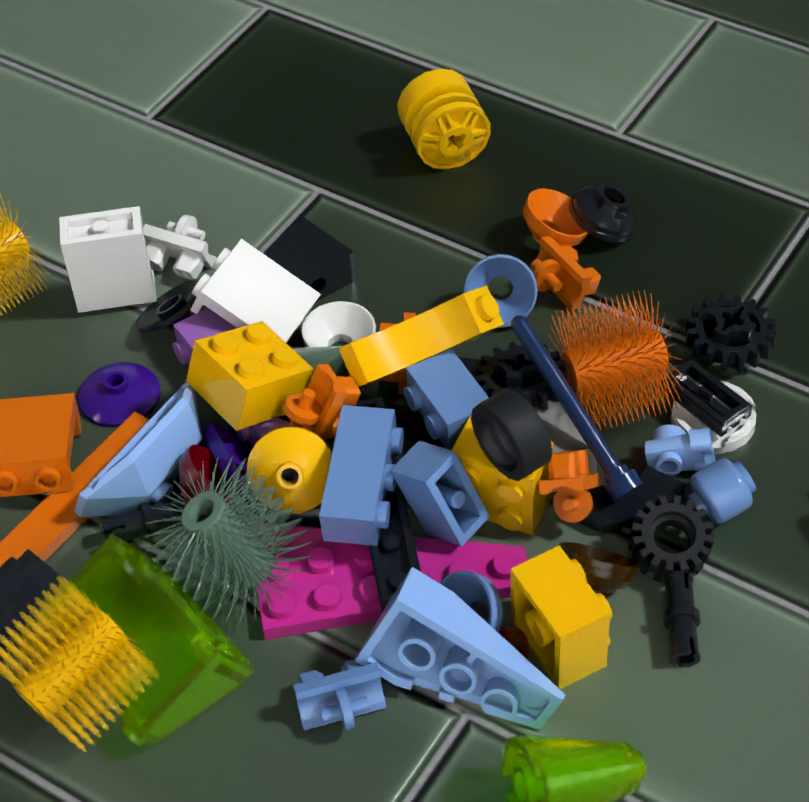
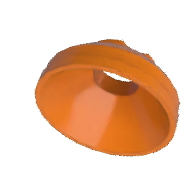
[523,188,588,246]

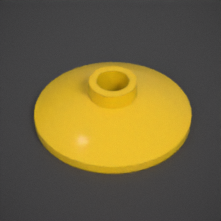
[247,427,332,514]

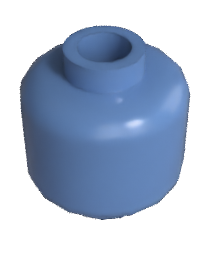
[687,458,757,524]

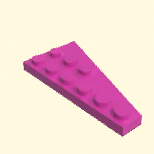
[247,522,528,640]

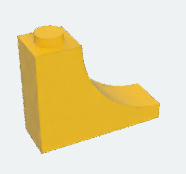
[339,285,504,388]

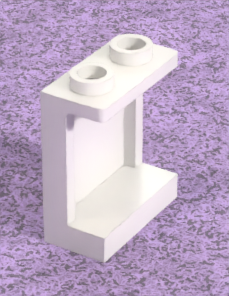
[59,206,157,313]
[190,239,321,343]

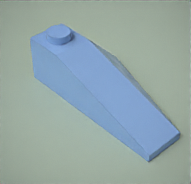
[355,567,565,730]

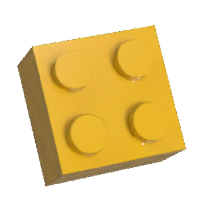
[186,321,314,431]
[451,416,553,536]
[510,545,613,690]

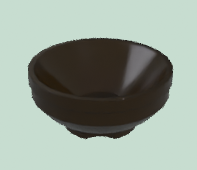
[559,542,640,597]

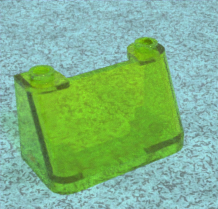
[39,534,256,746]

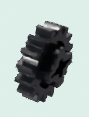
[685,294,777,372]
[474,342,567,411]

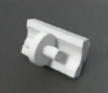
[143,214,217,280]

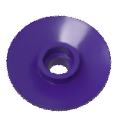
[78,362,160,427]

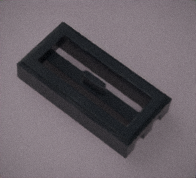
[660,358,752,437]

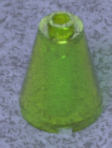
[501,734,646,802]

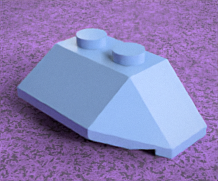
[74,382,202,517]

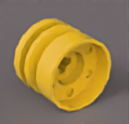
[397,69,491,169]

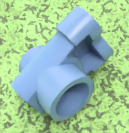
[645,425,716,476]

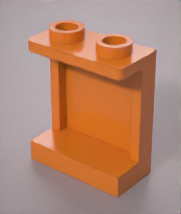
[0,393,82,497]

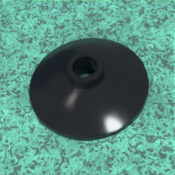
[136,279,199,333]

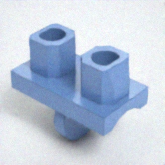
[293,659,387,731]

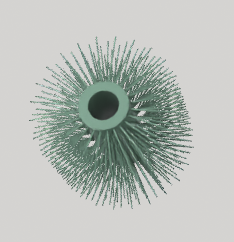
[144,456,312,624]

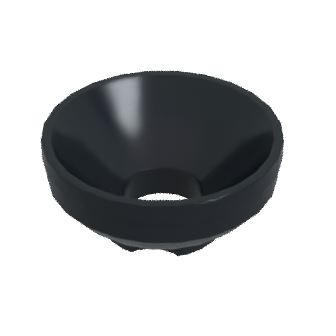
[569,183,637,243]

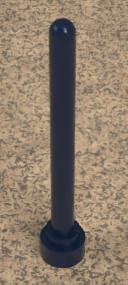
[511,315,644,503]

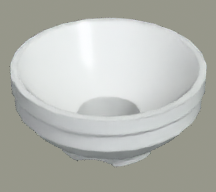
[302,301,376,347]

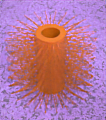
[548,289,683,432]

